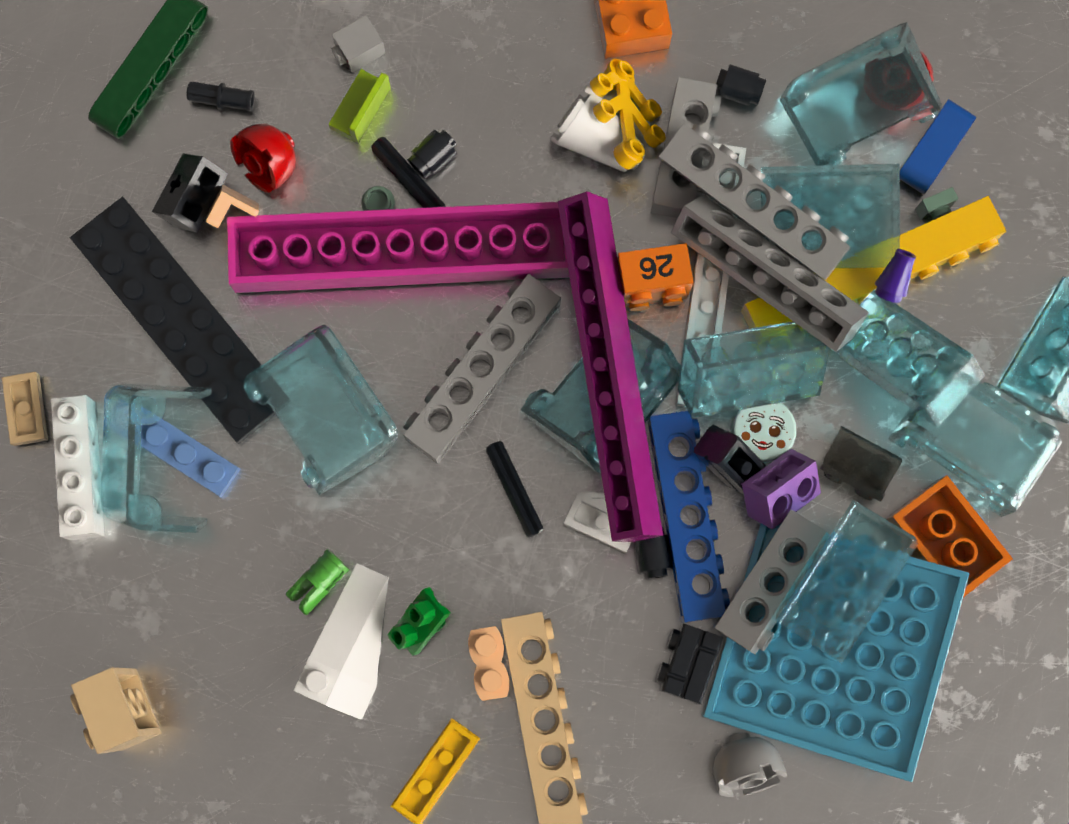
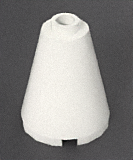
[549,84,645,172]

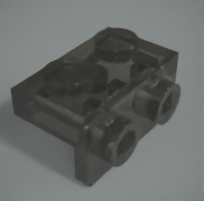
[820,426,902,502]

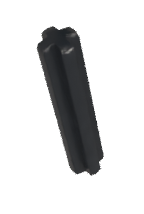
[371,137,446,208]
[486,441,543,537]

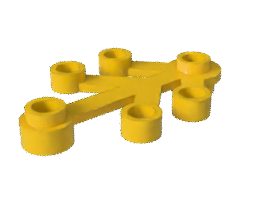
[590,59,666,170]

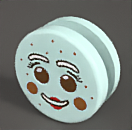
[730,398,796,464]

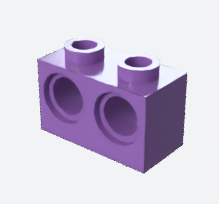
[742,449,821,529]

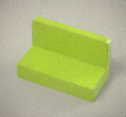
[328,69,391,144]

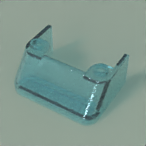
[101,384,212,533]

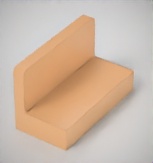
[206,185,259,228]

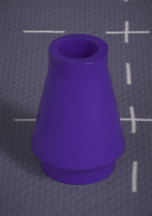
[875,249,916,303]

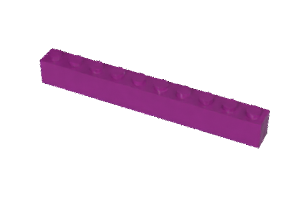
[558,191,663,542]

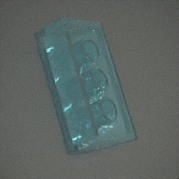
[997,276,1069,424]

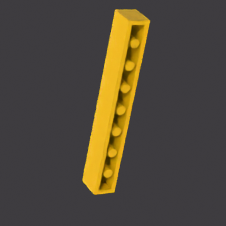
[741,195,1007,348]

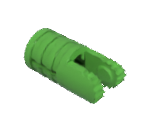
[285,549,350,615]

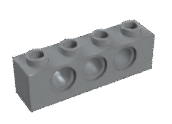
[650,77,721,218]
[715,509,831,655]

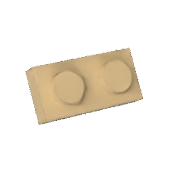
[2,372,48,446]

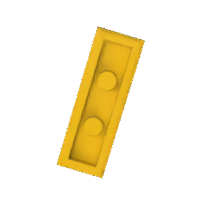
[390,718,480,824]

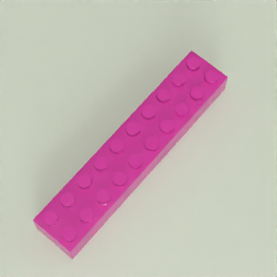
[227,202,570,293]

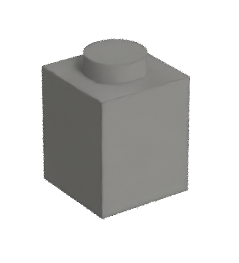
[331,15,386,73]

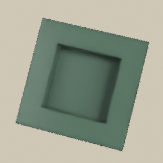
[915,187,959,221]

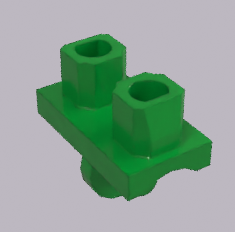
[388,587,451,656]

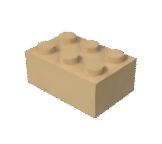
[70,667,162,754]

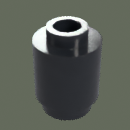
[716,64,766,106]
[407,130,457,179]
[634,527,674,579]

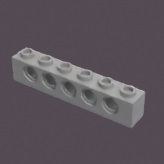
[659,123,851,281]
[671,195,869,352]
[403,274,561,464]

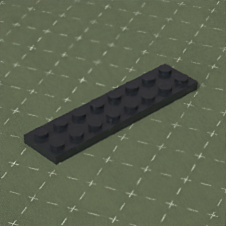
[69,196,292,444]

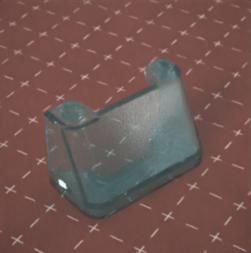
[780,22,942,169]
[520,318,682,473]
[244,324,398,495]

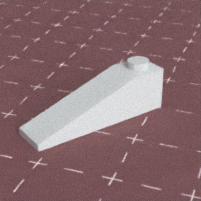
[294,563,389,720]

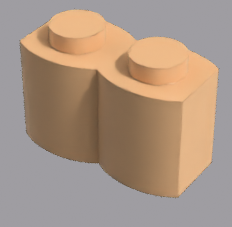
[468,626,510,701]

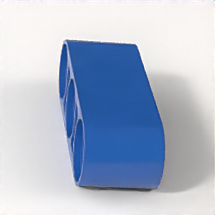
[896,99,976,195]

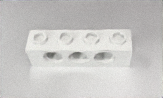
[51,395,105,540]

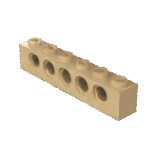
[501,612,588,824]

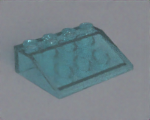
[761,164,900,268]

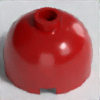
[230,124,296,193]

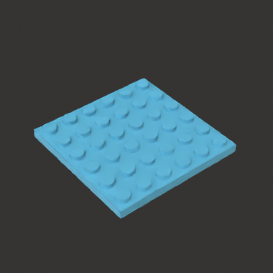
[704,523,969,782]

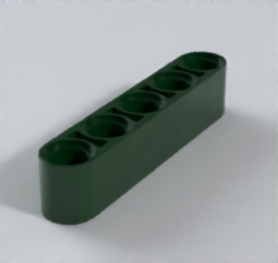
[88,0,208,139]

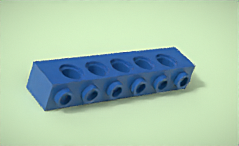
[647,410,730,624]

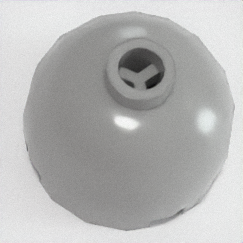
[713,733,787,797]

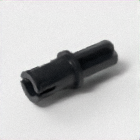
[186,81,255,112]

